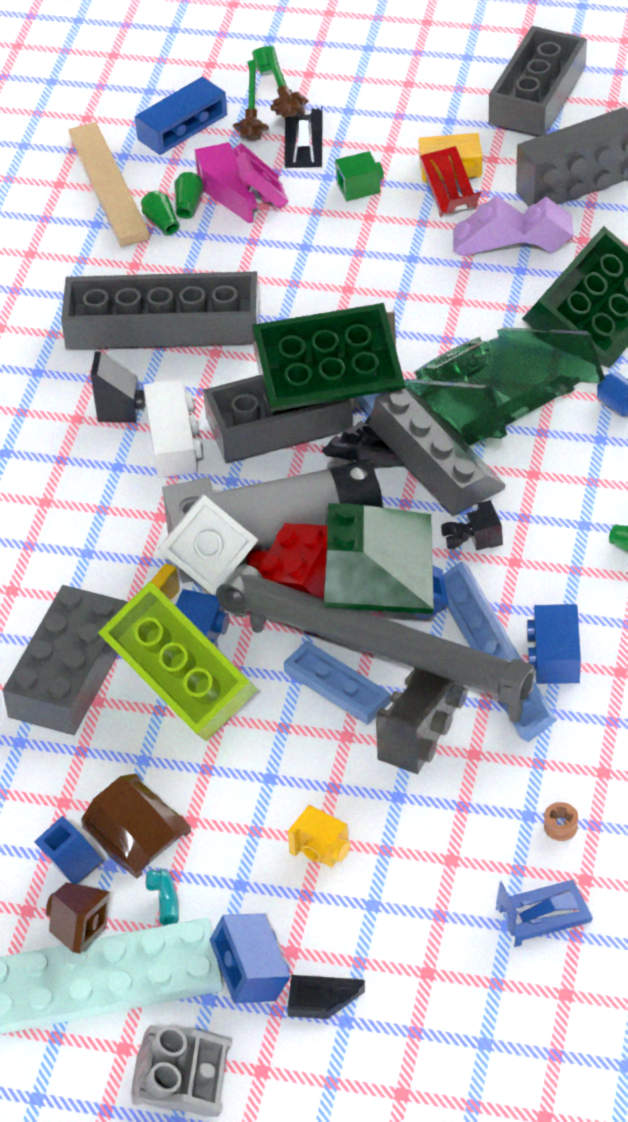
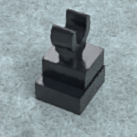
[441,500,503,551]

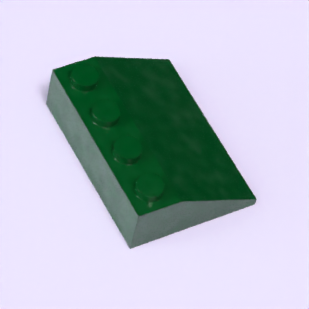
[522,226,628,368]
[252,303,405,411]

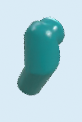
[145,868,179,926]

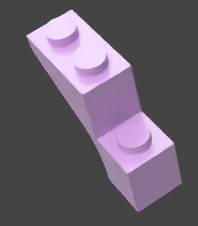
[453,195,574,256]

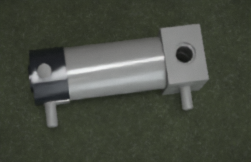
[162,458,383,583]

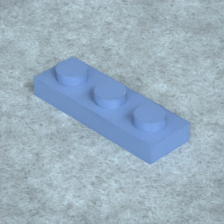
[283,641,391,725]

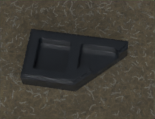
[287,975,365,1019]

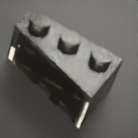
[376,668,468,774]

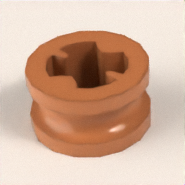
[544,802,578,841]

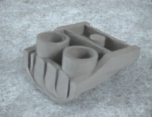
[131,1025,232,1117]

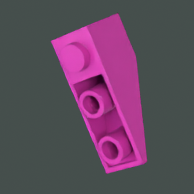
[194,142,257,223]

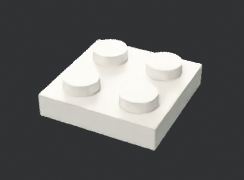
[157,494,258,595]

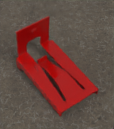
[419,146,481,218]

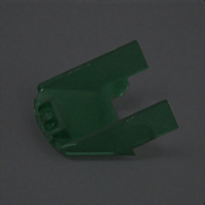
[404,327,605,446]

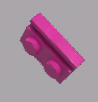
[232,143,289,209]

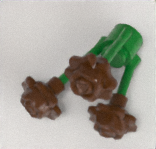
[233,46,309,140]

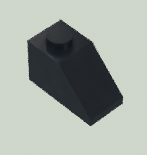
[91,351,145,423]

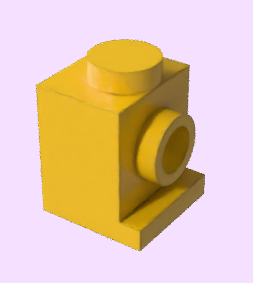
[288,805,350,868]

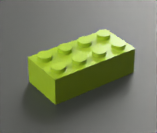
[98,581,258,742]

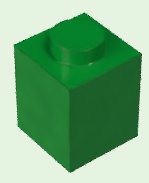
[335,151,384,202]

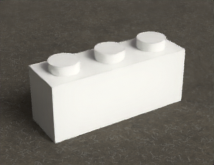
[143,379,202,478]

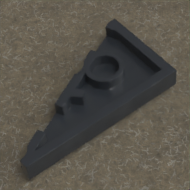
[322,415,404,467]

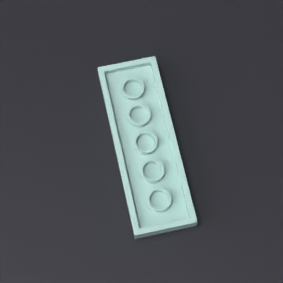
[0,917,223,1034]

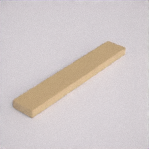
[68,122,149,247]

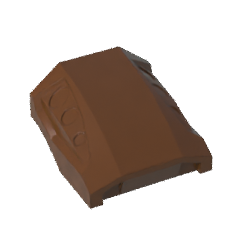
[81,773,191,879]

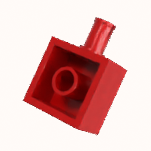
[246,523,327,598]

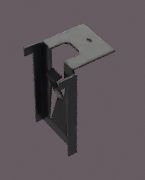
[284,105,323,168]

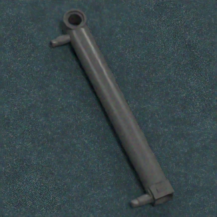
[216,564,534,723]

